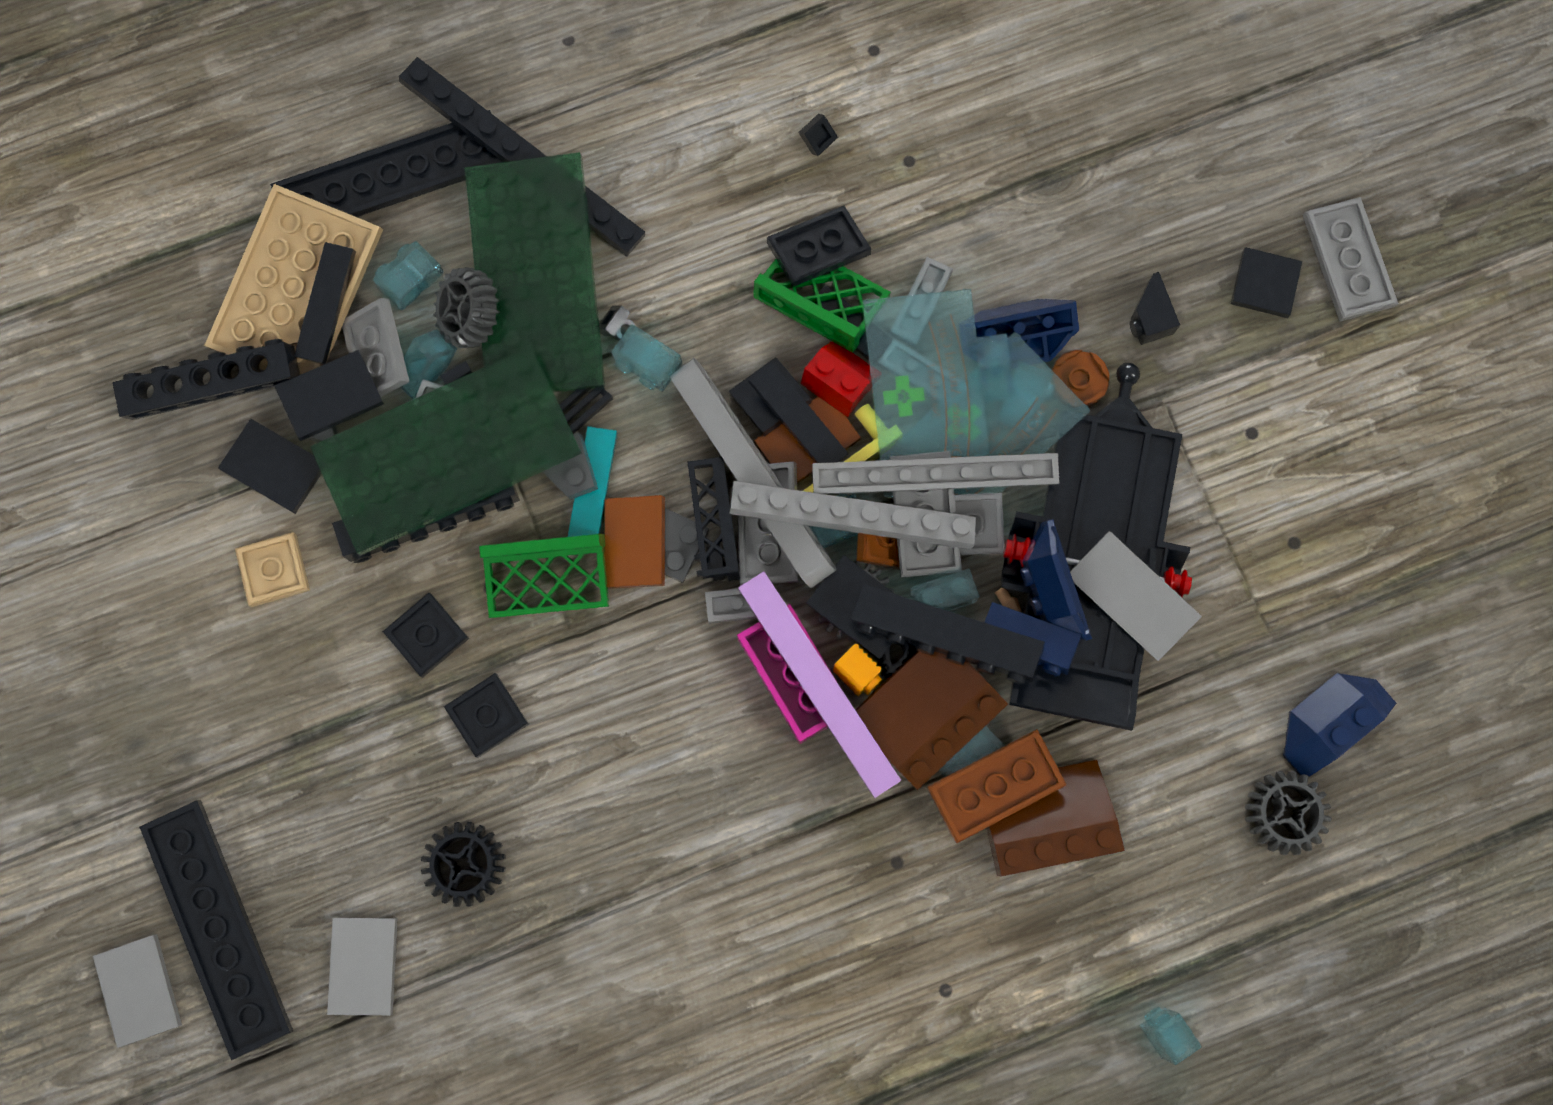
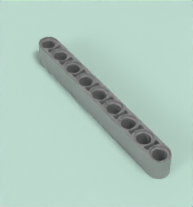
[670,358,836,588]

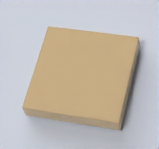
[235,532,310,607]

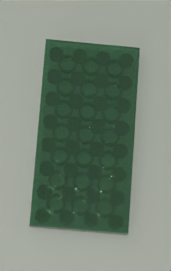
[465,152,605,400]
[310,346,582,556]

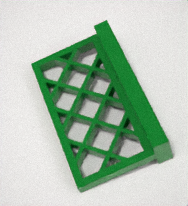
[754,259,891,353]
[479,534,609,618]

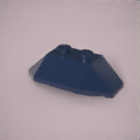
[958,299,1079,373]
[1020,519,1092,641]
[1283,673,1397,777]

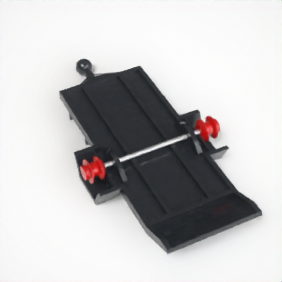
[1001,362,1192,731]

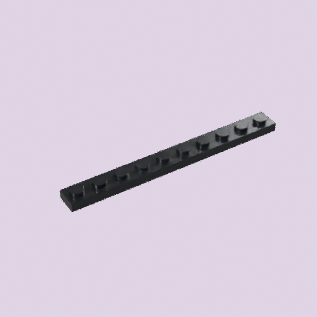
[398,57,645,257]

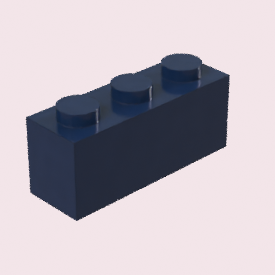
[984,602,1081,676]

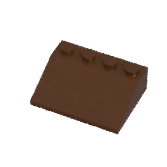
[855,651,1008,790]
[986,760,1125,877]

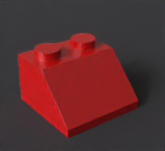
[800,342,882,418]

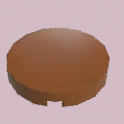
[1050,350,1109,409]

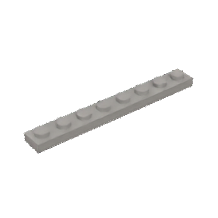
[812,453,1059,495]
[729,481,976,549]

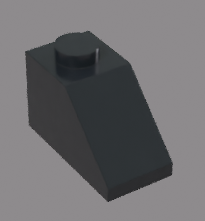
[1130,272,1180,345]

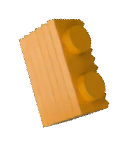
[833,644,882,696]

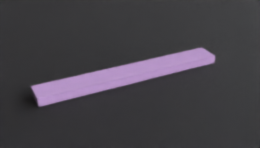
[738,571,901,798]

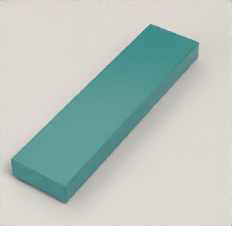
[568,426,618,537]

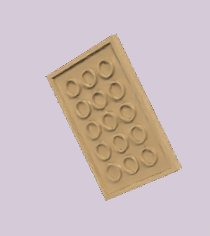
[204,184,383,375]

